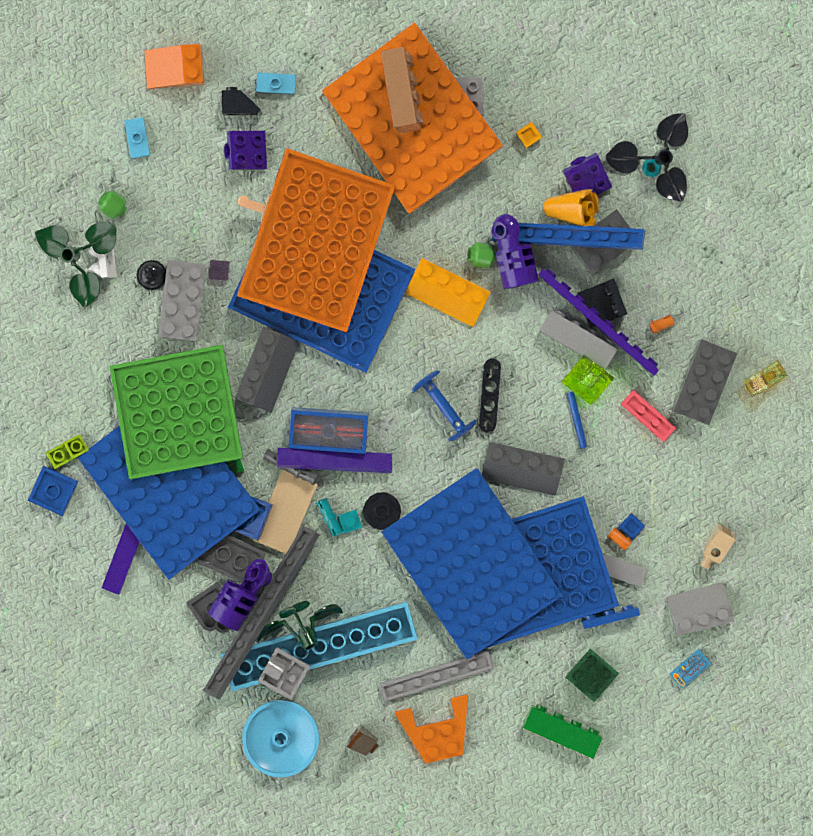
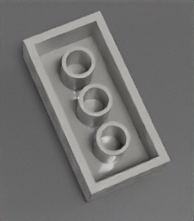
[158,260,206,342]

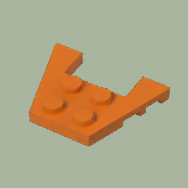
[395,694,468,764]

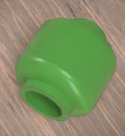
[97,190,127,219]
[467,242,496,268]

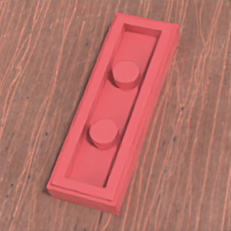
[621,390,676,442]

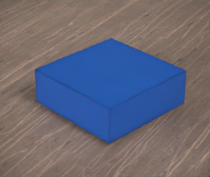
[618,513,645,540]

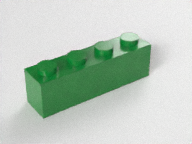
[522,704,603,759]

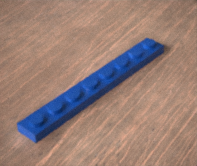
[492,223,646,250]

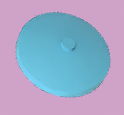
[242,700,319,777]

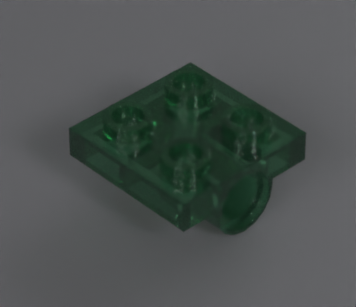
[565,648,619,702]

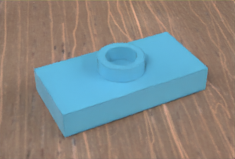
[256,73,296,95]
[124,117,150,159]

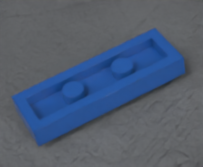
[581,604,640,629]

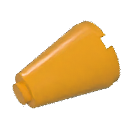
[543,189,599,226]

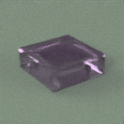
[209,260,230,281]

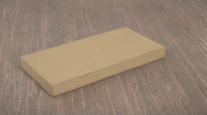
[253,469,318,554]

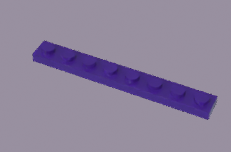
[538,269,659,376]

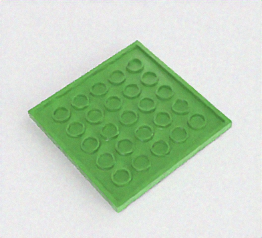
[109,345,243,480]

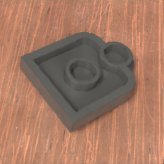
[186,581,230,633]

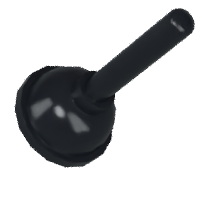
[137,260,166,291]

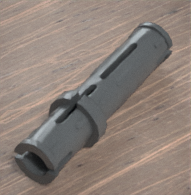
[263,449,319,485]

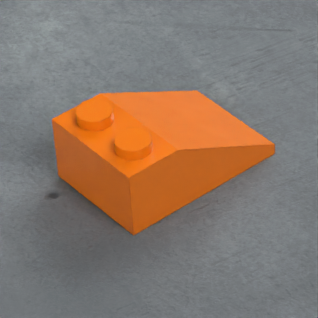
[145,44,205,89]

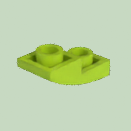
[45,434,89,470]

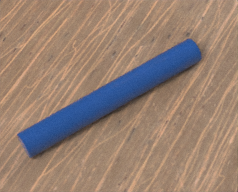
[566,391,588,449]

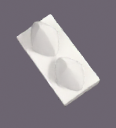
[88,247,117,278]

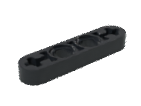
[479,358,501,433]

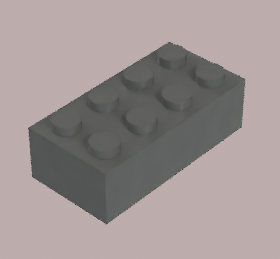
[671,339,738,425]

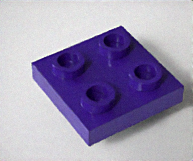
[224,131,267,170]
[562,153,612,195]

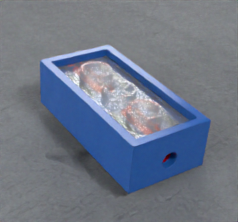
[289,407,369,454]

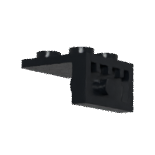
[577,278,628,328]

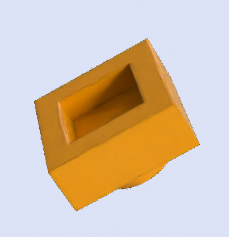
[516,121,542,149]

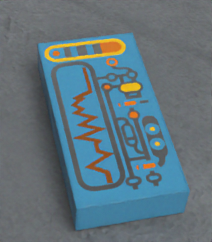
[669,649,711,689]

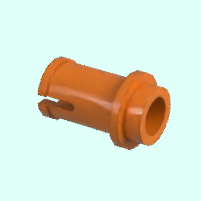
[649,314,675,334]
[607,527,632,550]

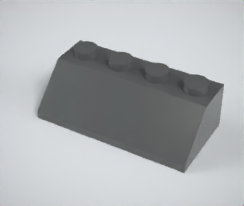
[235,327,299,413]
[482,442,565,496]

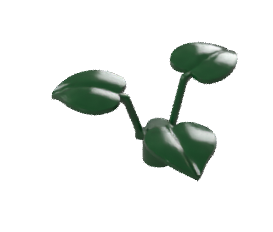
[35,222,117,307]
[257,600,343,650]

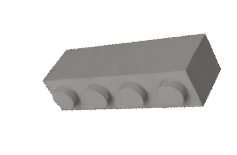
[539,309,618,369]

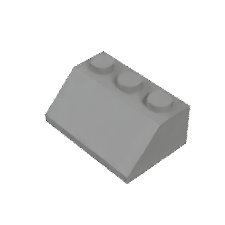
[666,582,734,636]

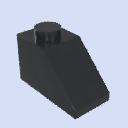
[222,87,262,116]

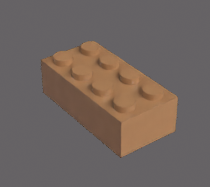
[381,47,424,133]

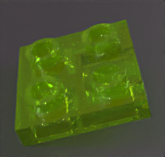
[561,354,614,405]

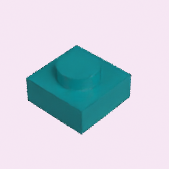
[338,509,362,534]

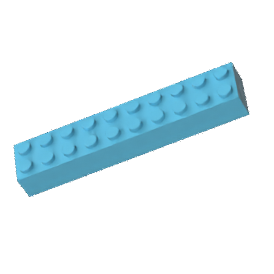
[221,601,418,691]

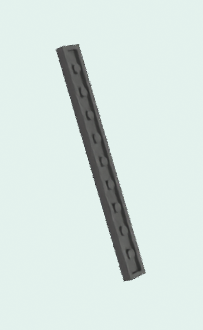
[203,526,320,700]

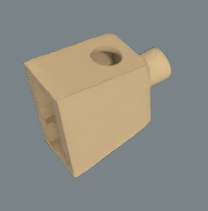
[700,523,736,570]

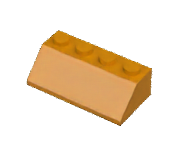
[405,258,491,327]

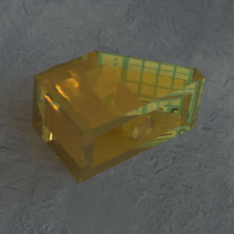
[743,359,788,397]

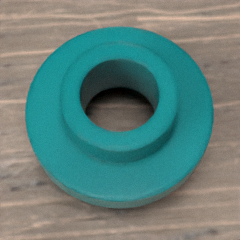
[642,159,662,177]

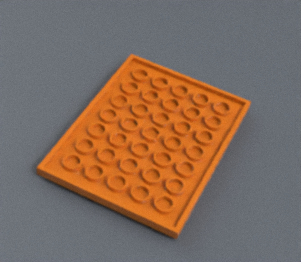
[322,22,504,214]
[237,148,395,332]

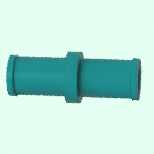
[316,497,343,537]

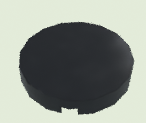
[363,492,401,530]

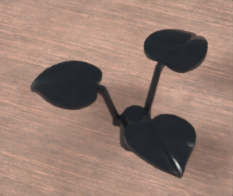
[606,113,688,202]

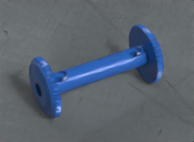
[412,370,476,441]

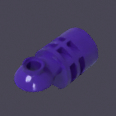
[491,214,539,290]
[207,559,272,631]

